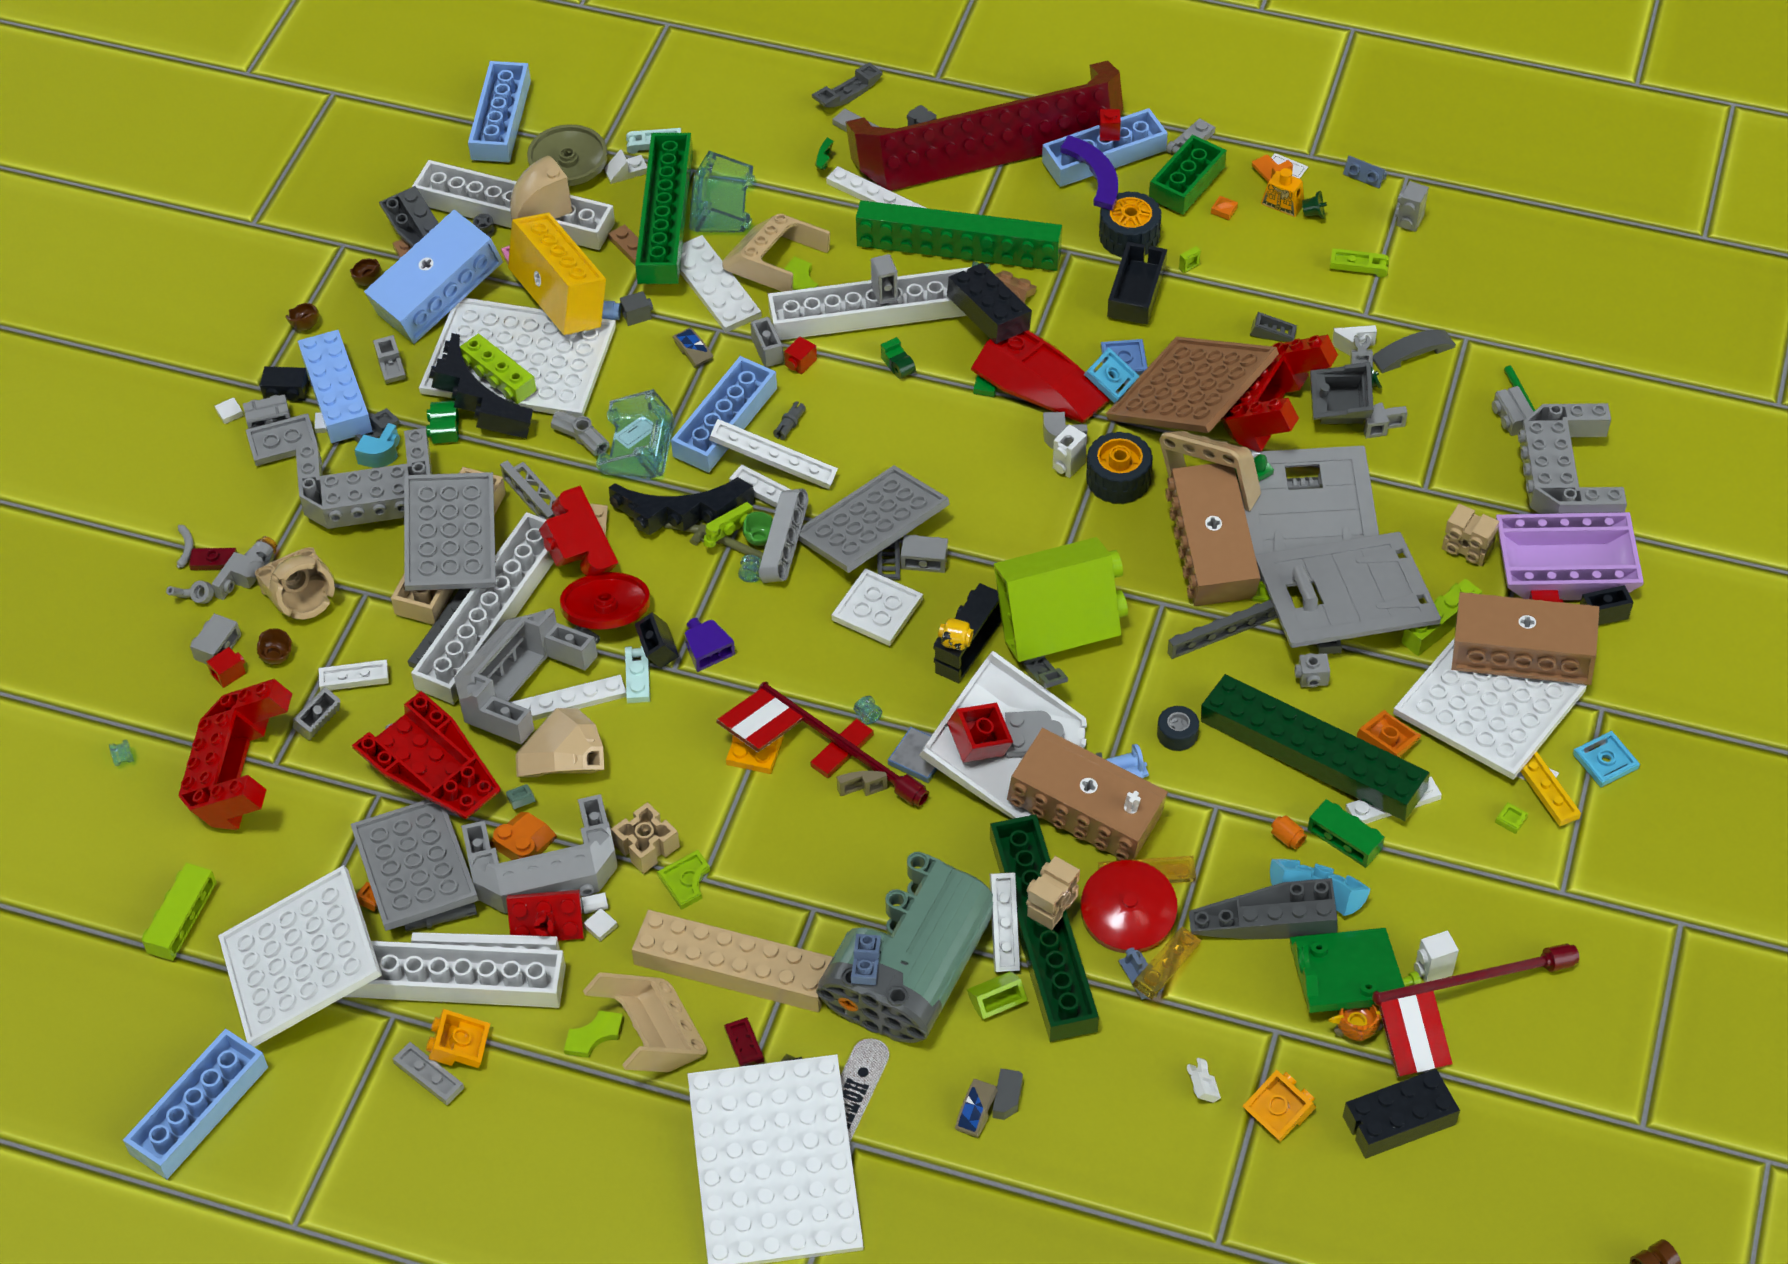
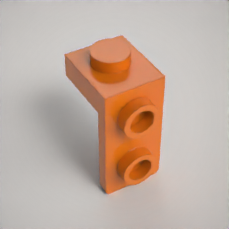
[1252,154,1293,182]

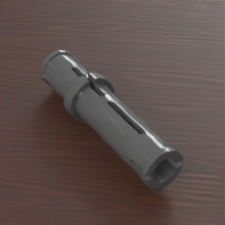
[404,902,477,932]

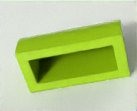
[967,971,1028,1019]

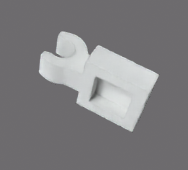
[1187,1058,1221,1103]

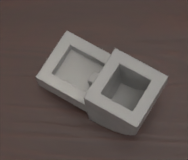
[373,335,406,384]
[1364,403,1408,438]

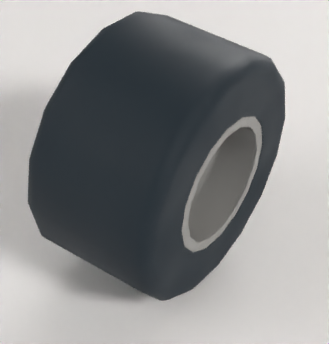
[1157,706,1199,751]

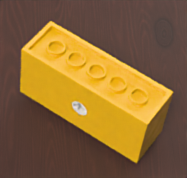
[508,212,606,335]

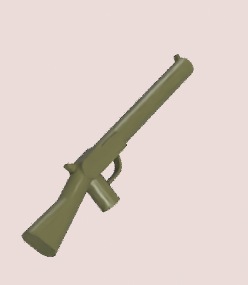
[664,522,763,561]

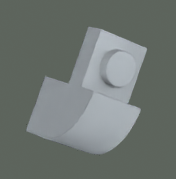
[1043,412,1087,449]

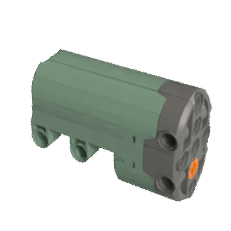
[816,852,993,1043]

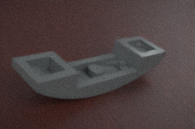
[812,62,883,107]
[1373,330,1456,373]
[1021,655,1068,689]

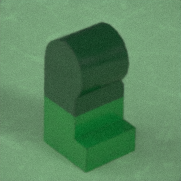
[881,337,916,379]

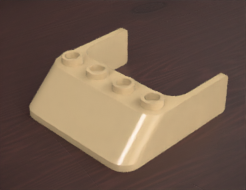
[722,214,830,292]
[1159,431,1261,511]
[583,972,707,1072]

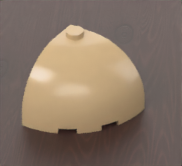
[510,156,572,219]

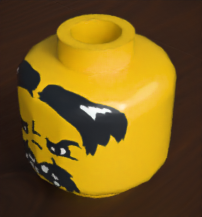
[938,618,974,651]

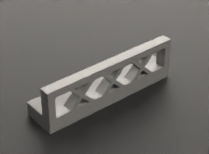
[500,460,556,520]

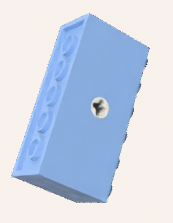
[364,210,503,344]

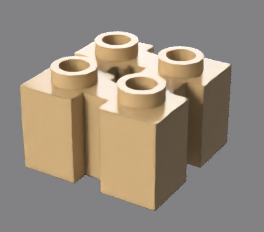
[1442,504,1499,566]
[611,802,680,874]
[1026,856,1080,930]

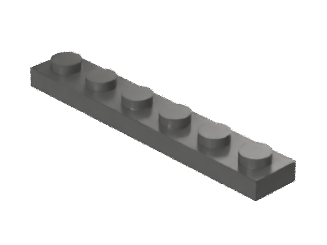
[408,588,472,668]
[1167,596,1293,659]

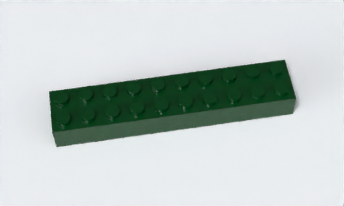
[1201,674,1430,821]
[990,814,1099,1042]

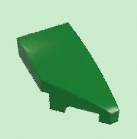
[815,137,834,170]

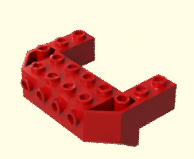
[1220,334,1338,452]
[178,679,293,830]

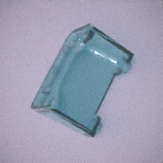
[689,151,755,232]
[596,389,674,478]

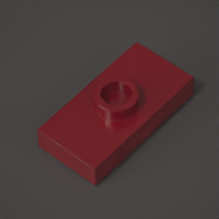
[189,548,237,570]
[724,1017,764,1067]

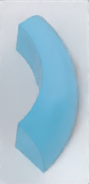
[1270,859,1370,916]

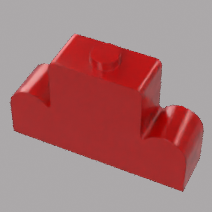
[539,485,619,576]

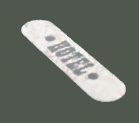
[840,1038,889,1143]

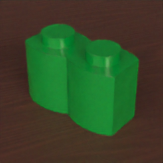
[426,400,459,444]

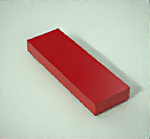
[810,718,874,778]

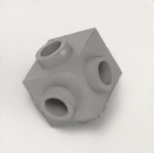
[1295,653,1330,687]

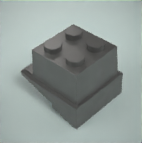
[1310,362,1374,424]

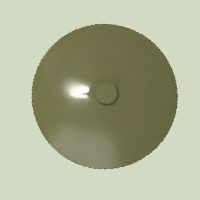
[527,124,608,186]

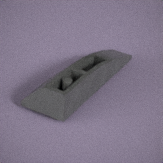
[379,186,439,247]
[1189,878,1337,939]

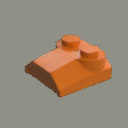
[1357,710,1421,758]
[489,812,557,860]

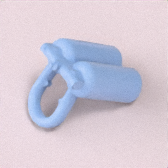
[1105,744,1149,778]

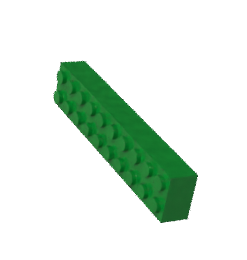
[635,133,693,284]
[856,200,1062,271]

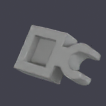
[1350,335,1373,368]

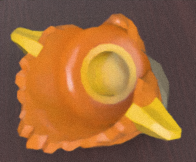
[1328,1005,1383,1041]

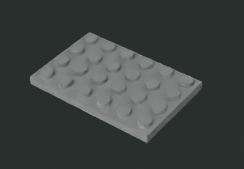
[798,465,950,573]
[404,472,496,591]
[351,800,479,931]

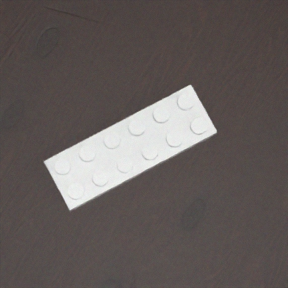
[680,235,762,333]

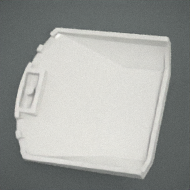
[919,651,1087,819]

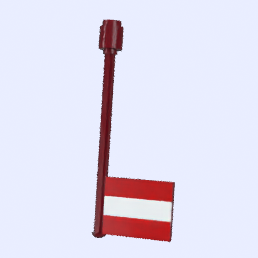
[716,681,929,807]
[1372,943,1579,1077]

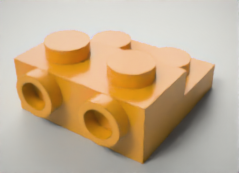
[726,734,784,774]
[425,1009,491,1068]
[1242,1069,1316,1142]

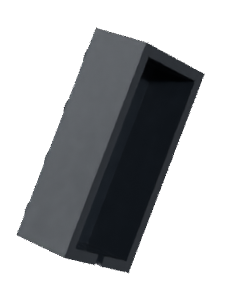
[1107,242,1168,325]
[947,263,1032,344]
[933,583,1002,684]
[1343,1069,1460,1159]

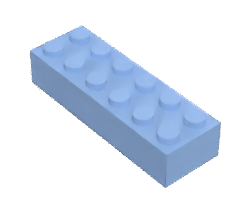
[468,61,531,162]
[1042,108,1168,187]
[298,330,373,443]
[671,356,777,473]
[123,1028,268,1180]

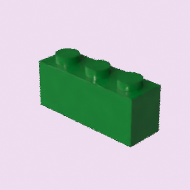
[1307,799,1385,868]

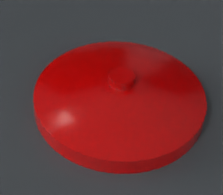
[560,572,650,629]
[1080,860,1178,953]

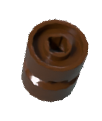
[1630,1239,1681,1264]

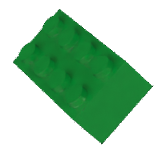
[1149,134,1227,215]

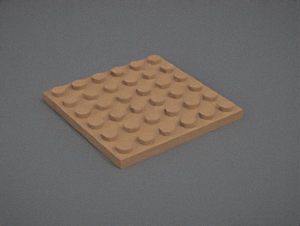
[1106,337,1279,433]

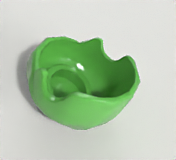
[743,512,773,546]

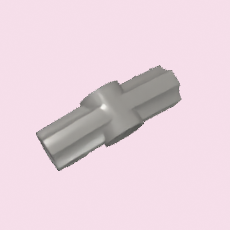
[551,411,610,457]

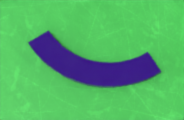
[1060,135,1118,210]

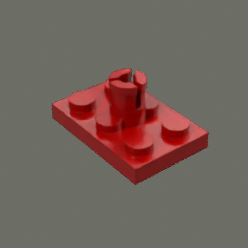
[506,890,584,941]

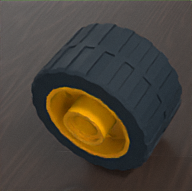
[1099,191,1162,257]
[1086,432,1153,504]

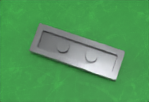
[393,1042,464,1105]

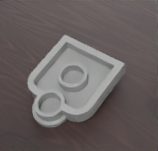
[1005,711,1064,757]

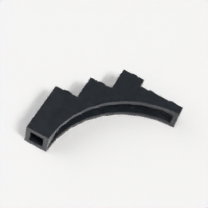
[429,333,533,439]
[608,477,755,536]

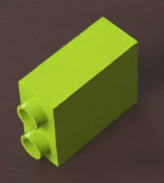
[993,537,1128,662]

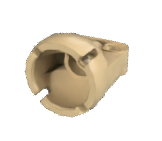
[255,547,335,620]

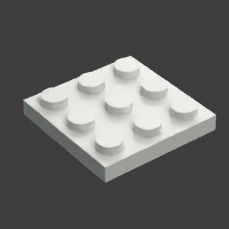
[831,569,923,646]

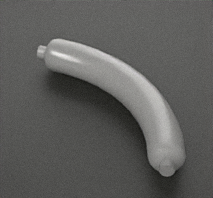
[176,525,194,569]

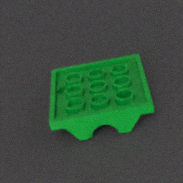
[1290,928,1405,1013]

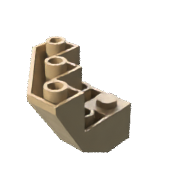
[516,708,604,777]

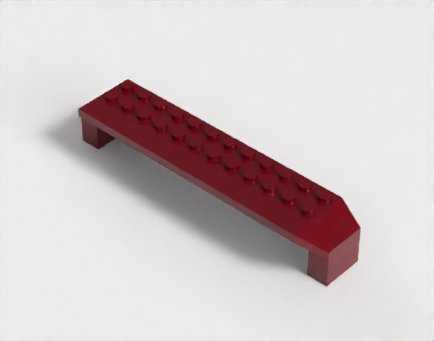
[846,61,1123,191]

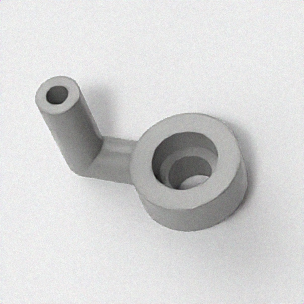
[166,581,214,604]

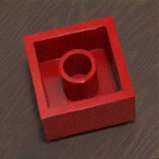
[947,702,1013,763]

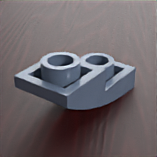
[851,934,881,985]

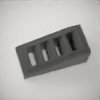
[1250,312,1297,342]
[877,539,900,580]

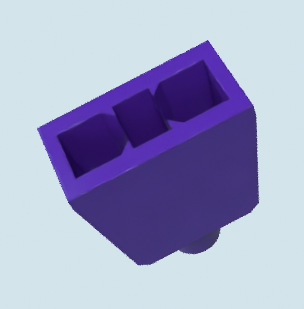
[684,618,735,672]

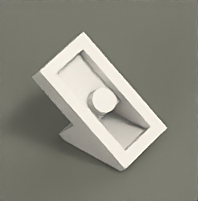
[604,149,647,184]
[1332,325,1377,356]

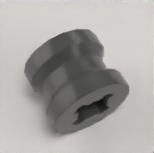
[473,214,495,238]

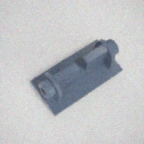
[1343,156,1387,188]
[1118,948,1163,1000]

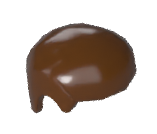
[350,258,382,287]
[285,303,319,331]
[257,628,292,665]

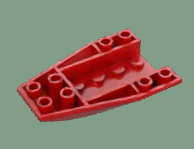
[971,330,1109,423]
[352,691,501,819]

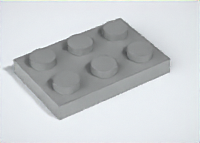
[246,413,317,466]

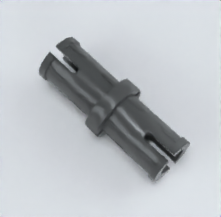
[773,401,806,440]

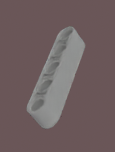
[759,489,808,583]

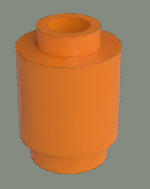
[1271,815,1307,850]

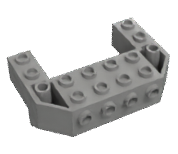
[1518,403,1627,514]
[295,428,432,529]
[454,608,598,744]
[461,794,618,914]

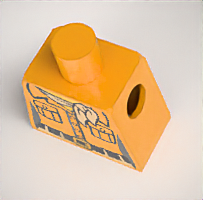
[1261,168,1304,217]

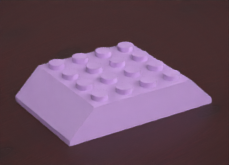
[1496,512,1644,600]

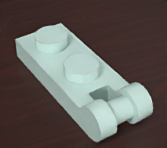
[626,128,681,154]
[625,646,650,703]

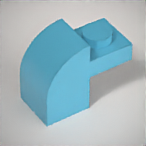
[354,423,400,468]

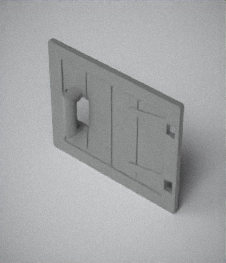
[1240,446,1379,582]
[1255,532,1441,648]

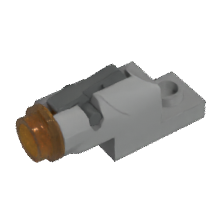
[212,536,277,600]

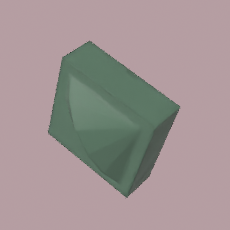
[506,784,535,809]

